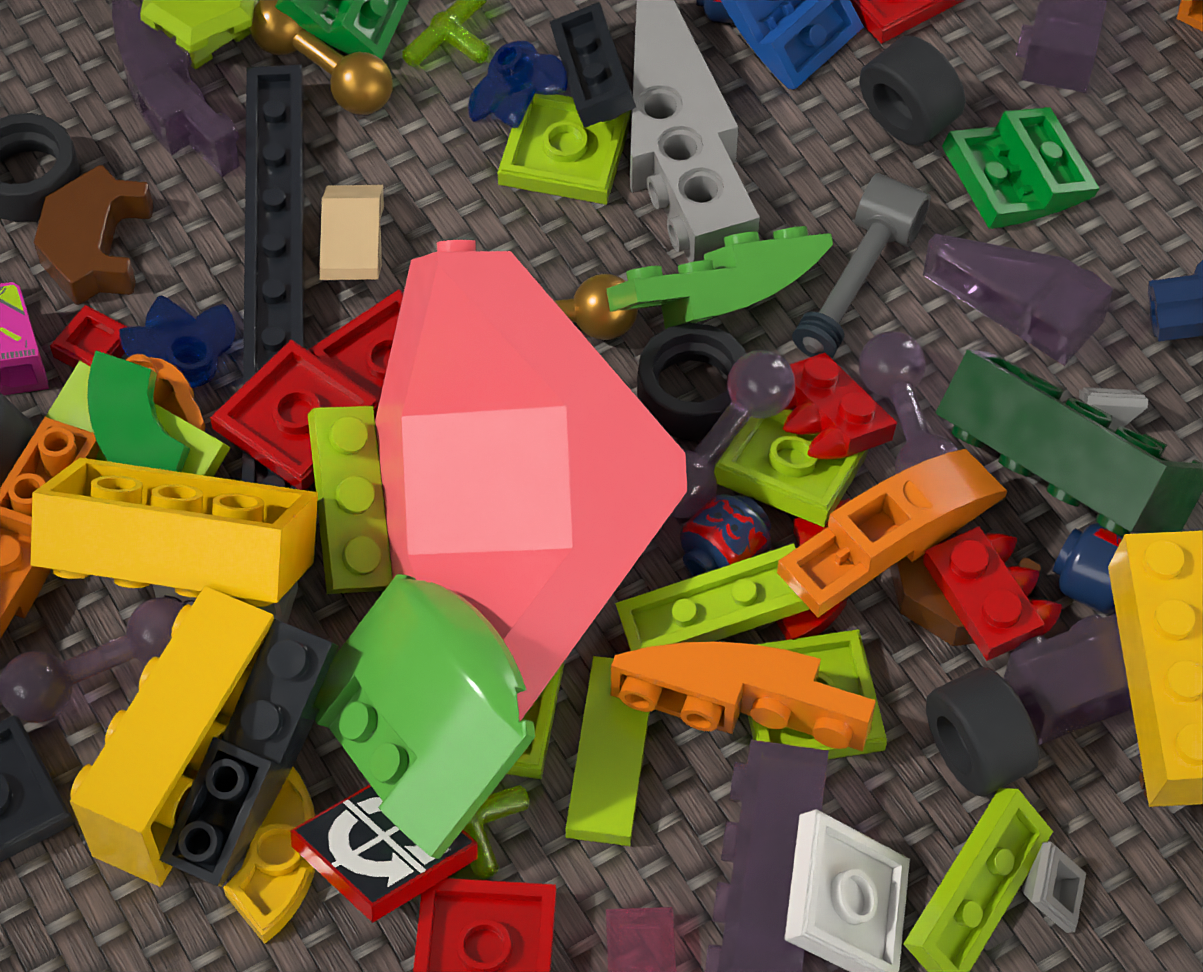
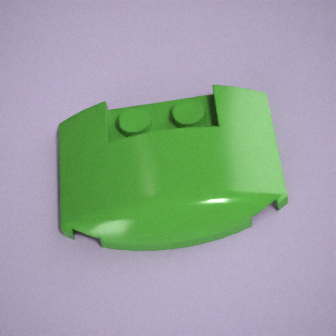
[313,574,535,859]

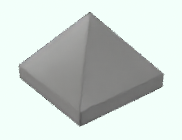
[1079,387,1148,431]
[1021,842,1086,933]

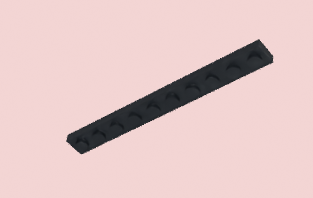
[242,65,305,489]

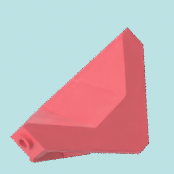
[375,240,687,721]

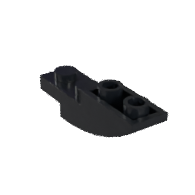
[159,618,339,887]

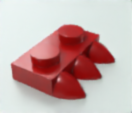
[759,352,897,459]
[923,526,1062,661]

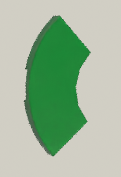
[87,351,190,472]

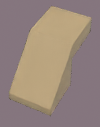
[320,185,384,280]

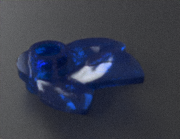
[468,41,568,128]
[119,295,235,388]

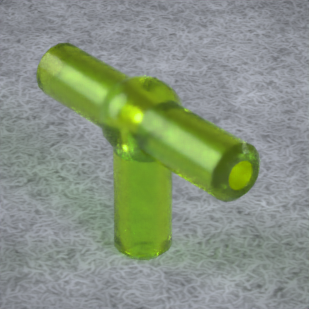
[402,0,490,67]
[463,785,530,879]

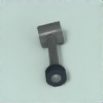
[792,173,931,359]

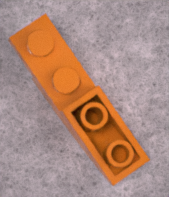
[0,417,99,639]
[777,449,1007,617]
[611,642,876,751]

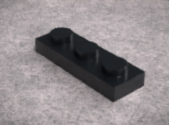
[549,2,637,128]

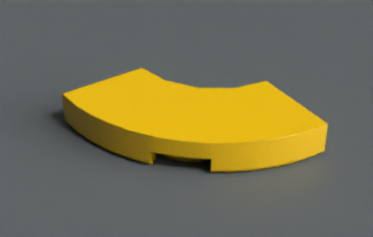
[223,767,315,944]

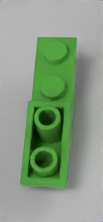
[606,226,833,329]

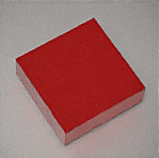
[50,305,135,368]

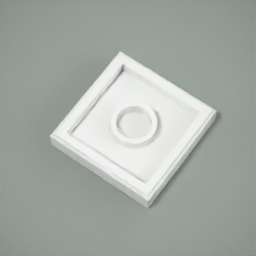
[785,809,910,972]

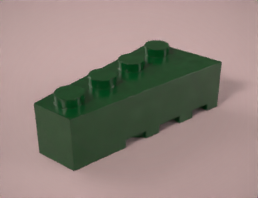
[935,349,1203,536]

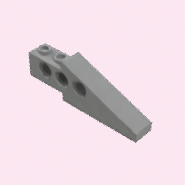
[630,0,760,263]

